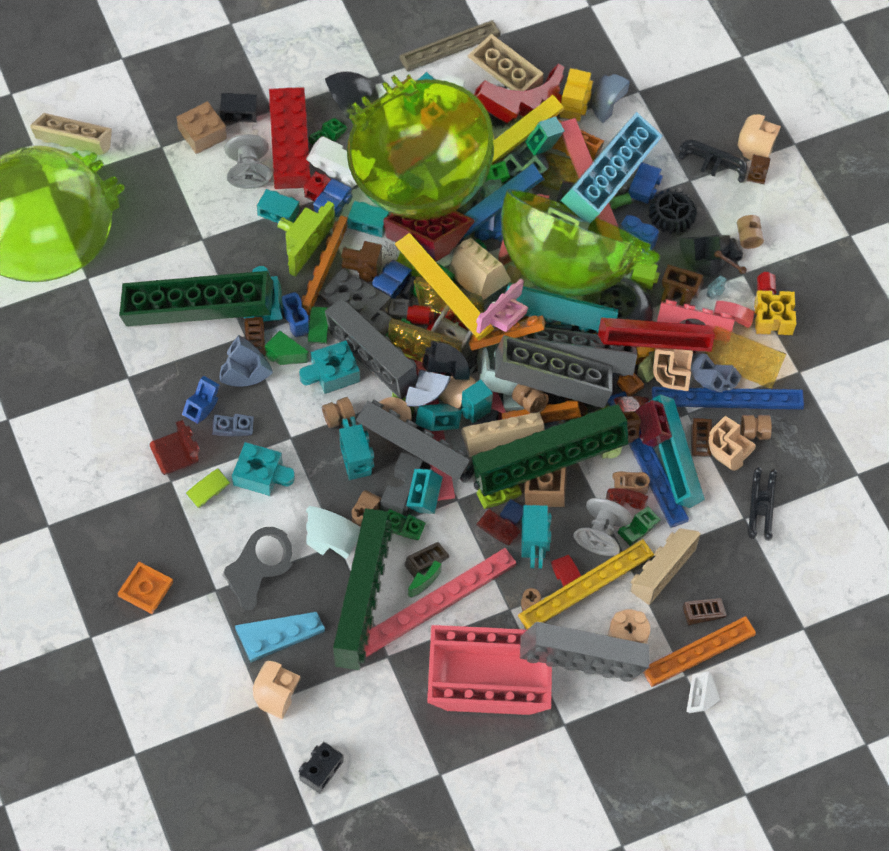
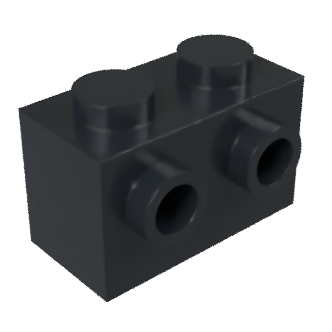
[298,741,344,794]

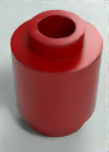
[757,272,776,295]
[407,305,434,325]

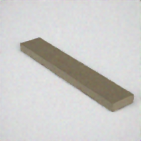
[400,20,501,72]

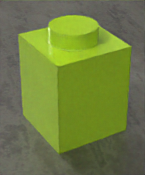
[632,260,660,290]

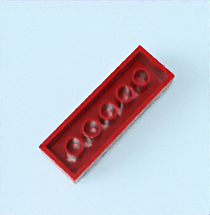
[269,87,310,190]

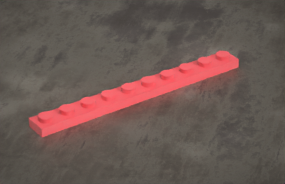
[364,548,517,657]

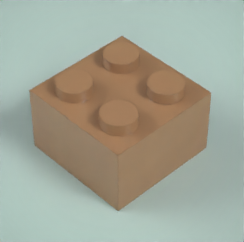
[177,101,227,154]
[524,467,567,507]

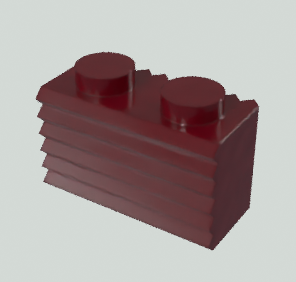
[635,400,672,447]

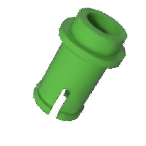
[609,193,631,210]

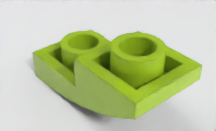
[186,468,230,508]
[476,484,522,509]

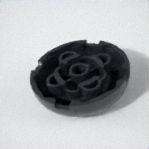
[581,276,653,334]

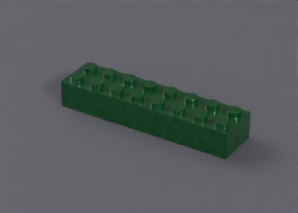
[119,271,273,327]
[472,404,628,496]
[333,508,393,670]

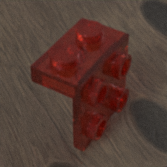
[149,420,200,475]

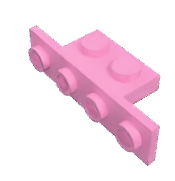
[476,279,528,334]

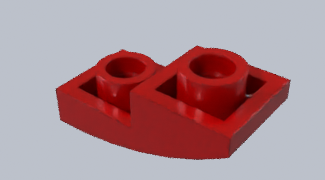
[550,555,581,587]

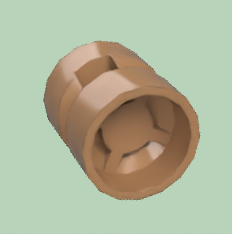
[737,215,764,249]
[512,384,549,413]
[322,397,356,429]
[741,415,772,440]

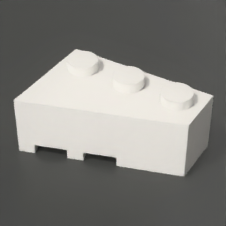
[306,136,374,189]

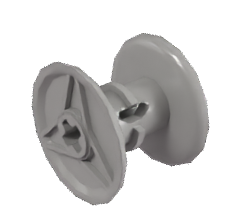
[224,134,272,189]
[424,305,472,352]
[574,498,632,556]

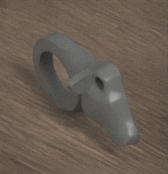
[223,527,293,610]

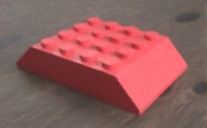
[427,625,552,715]

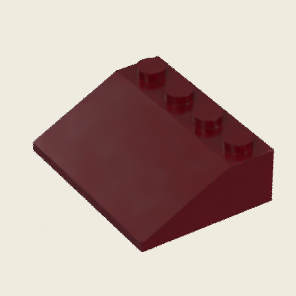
[383,196,474,262]

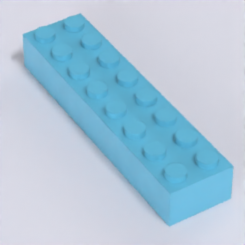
[561,112,663,223]

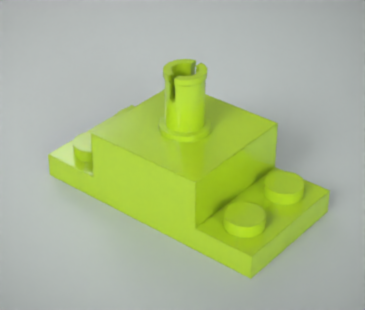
[278,201,335,277]

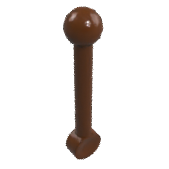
[715,250,747,274]

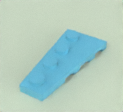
[235,612,325,662]

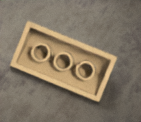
[468,34,544,91]
[30,113,112,155]
[449,238,511,302]
[461,412,544,457]
[630,528,701,605]

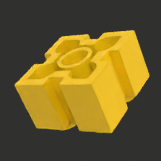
[560,68,593,122]
[754,290,796,335]

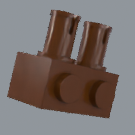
[341,241,382,282]
[659,264,704,306]

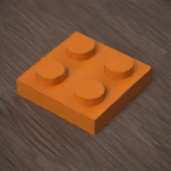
[117,562,173,614]

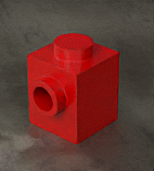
[304,171,331,202]

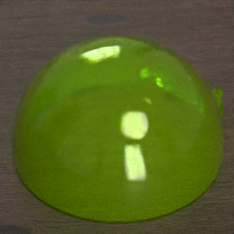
[347,74,494,220]
[0,145,125,282]
[501,189,660,297]

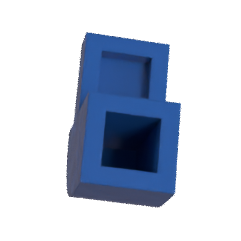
[182,376,220,424]

